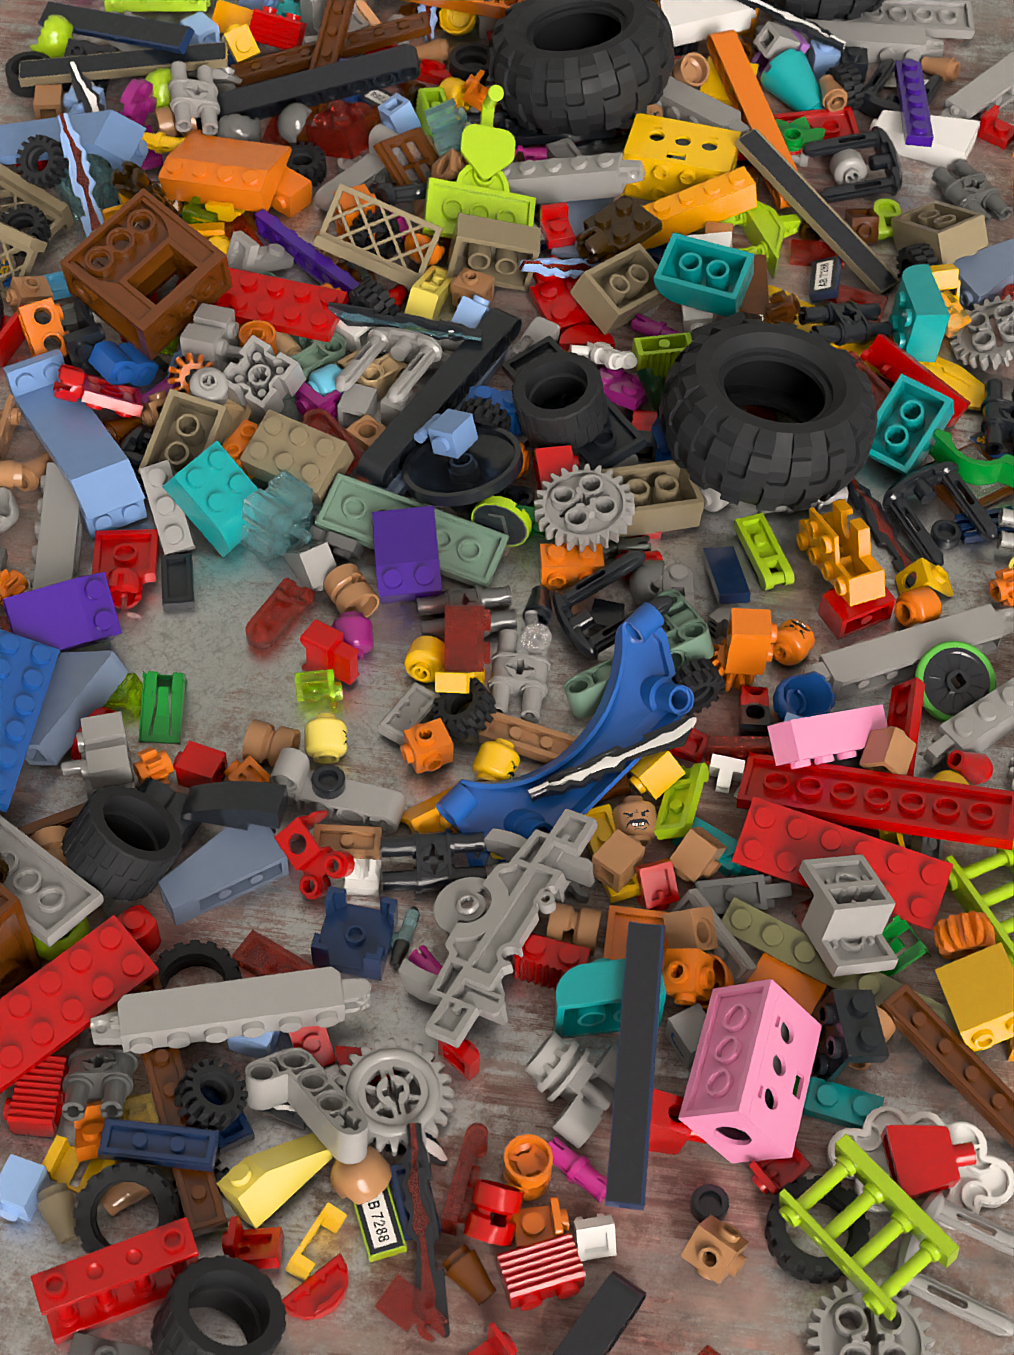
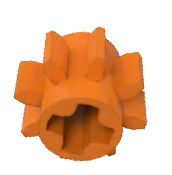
[989,567,1014,607]
[0,569,29,607]
[133,746,174,785]

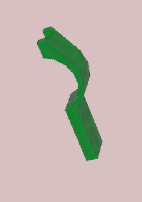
[929,428,1014,488]

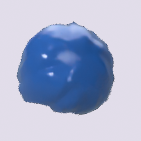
[773,671,835,721]

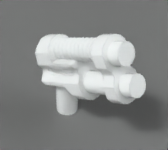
[569,342,637,370]

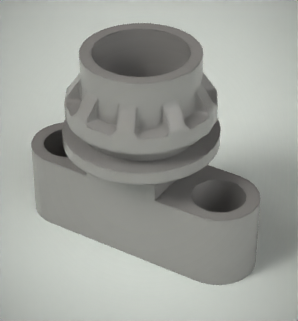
[524,1031,618,1149]

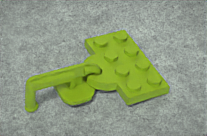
[422,85,536,238]

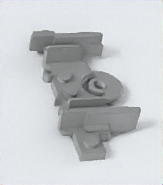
[398,809,598,1048]

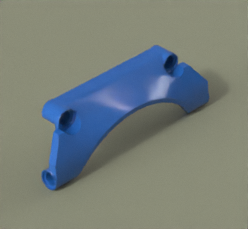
[435,602,694,839]

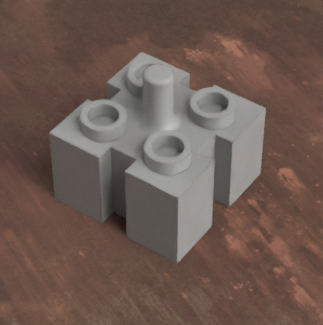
[180,303,242,382]
[222,335,306,419]
[61,711,136,799]

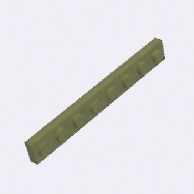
[721,897,982,1057]

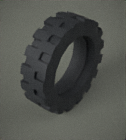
[155,940,242,990]
[73,1162,182,1254]
[765,1175,870,1284]

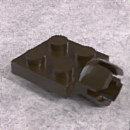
[111,161,178,215]
[575,195,662,264]

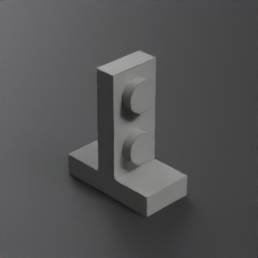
[227,231,294,273]

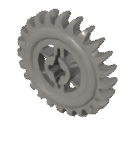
[334,1037,454,1156]

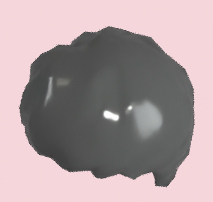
[215,114,262,143]

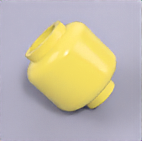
[304,713,348,764]

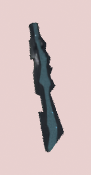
[327,302,483,342]

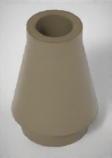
[36,1183,79,1245]

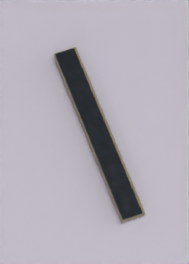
[19,42,228,87]
[734,128,900,298]

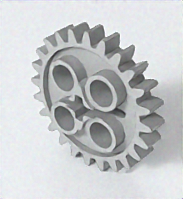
[949,295,1014,370]
[534,464,635,553]
[805,1279,936,1355]

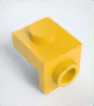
[222,23,260,64]

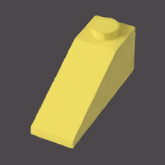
[404,265,453,324]
[217,1132,334,1229]

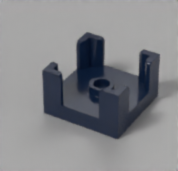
[311,886,398,981]

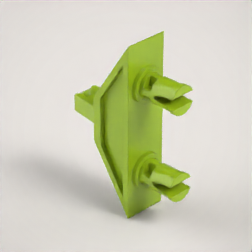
[718,201,801,279]

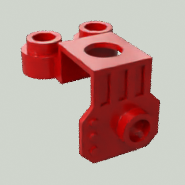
[274,810,355,899]

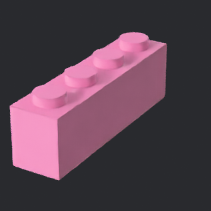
[767,704,888,770]

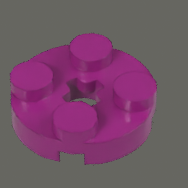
[118,78,157,126]

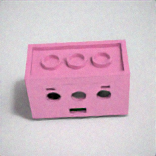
[678,979,822,1163]

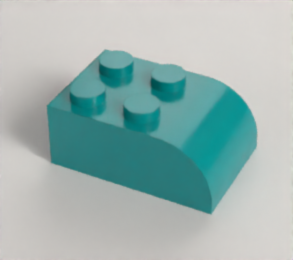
[654,232,754,317]
[888,264,950,362]
[868,374,954,476]
[162,441,270,557]
[553,958,666,1038]

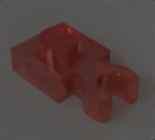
[374,1274,448,1343]

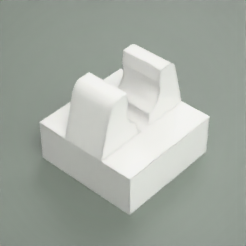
[709,754,745,794]
[344,858,382,897]
[574,1213,616,1261]

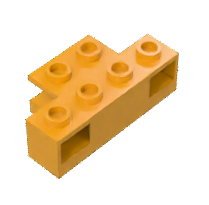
[796,499,885,606]

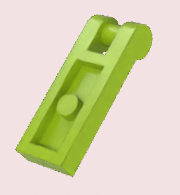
[733,513,795,591]
[653,762,709,840]

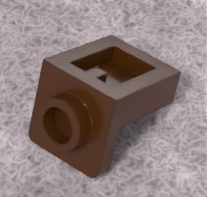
[845,208,879,244]

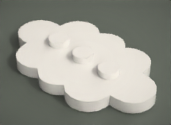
[827,1107,1014,1230]

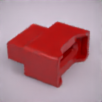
[300,619,360,685]

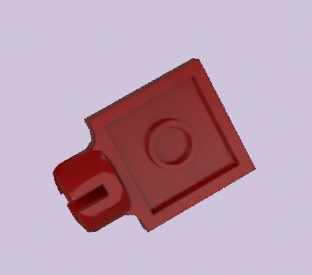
[529,255,595,334]
[53,364,143,418]
[92,529,159,609]

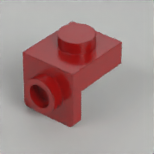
[748,1146,814,1195]
[222,1216,285,1269]

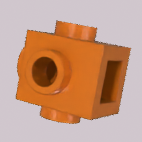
[400,718,453,774]
[662,948,715,1006]

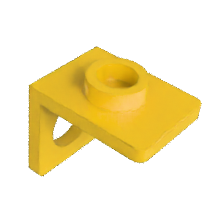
[895,557,954,597]

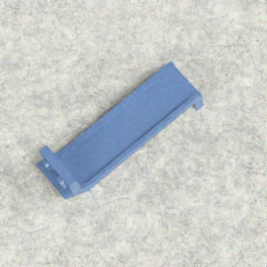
[0,109,148,171]
[3,349,148,538]

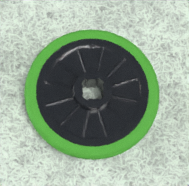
[915,641,996,722]

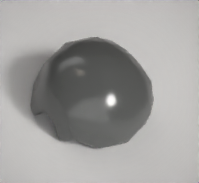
[277,103,312,144]
[629,560,665,605]

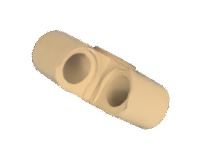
[334,350,408,401]

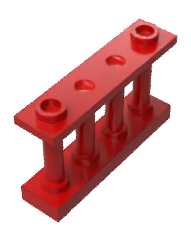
[30,1217,199,1345]

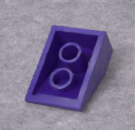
[372,506,443,604]
[2,572,122,653]

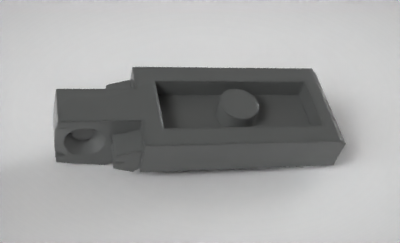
[694,874,792,915]

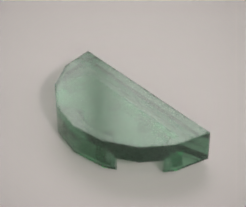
[636,367,665,417]

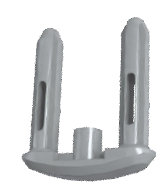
[335,327,443,403]
[893,1191,1014,1337]

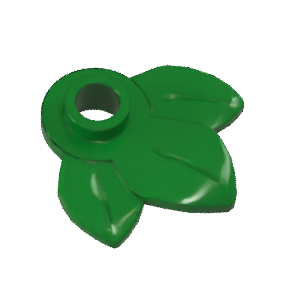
[775,116,825,152]

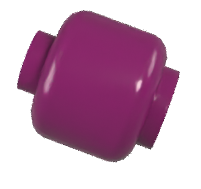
[331,611,374,661]

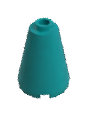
[760,48,826,112]

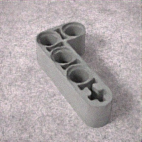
[314,124,406,216]
[269,748,407,834]
[245,1047,368,1164]

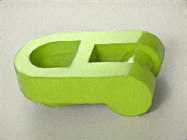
[873,198,902,240]

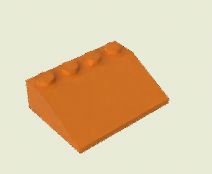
[158,133,292,212]

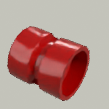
[463,1179,525,1246]

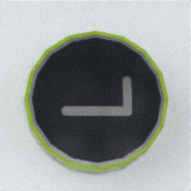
[472,496,532,547]

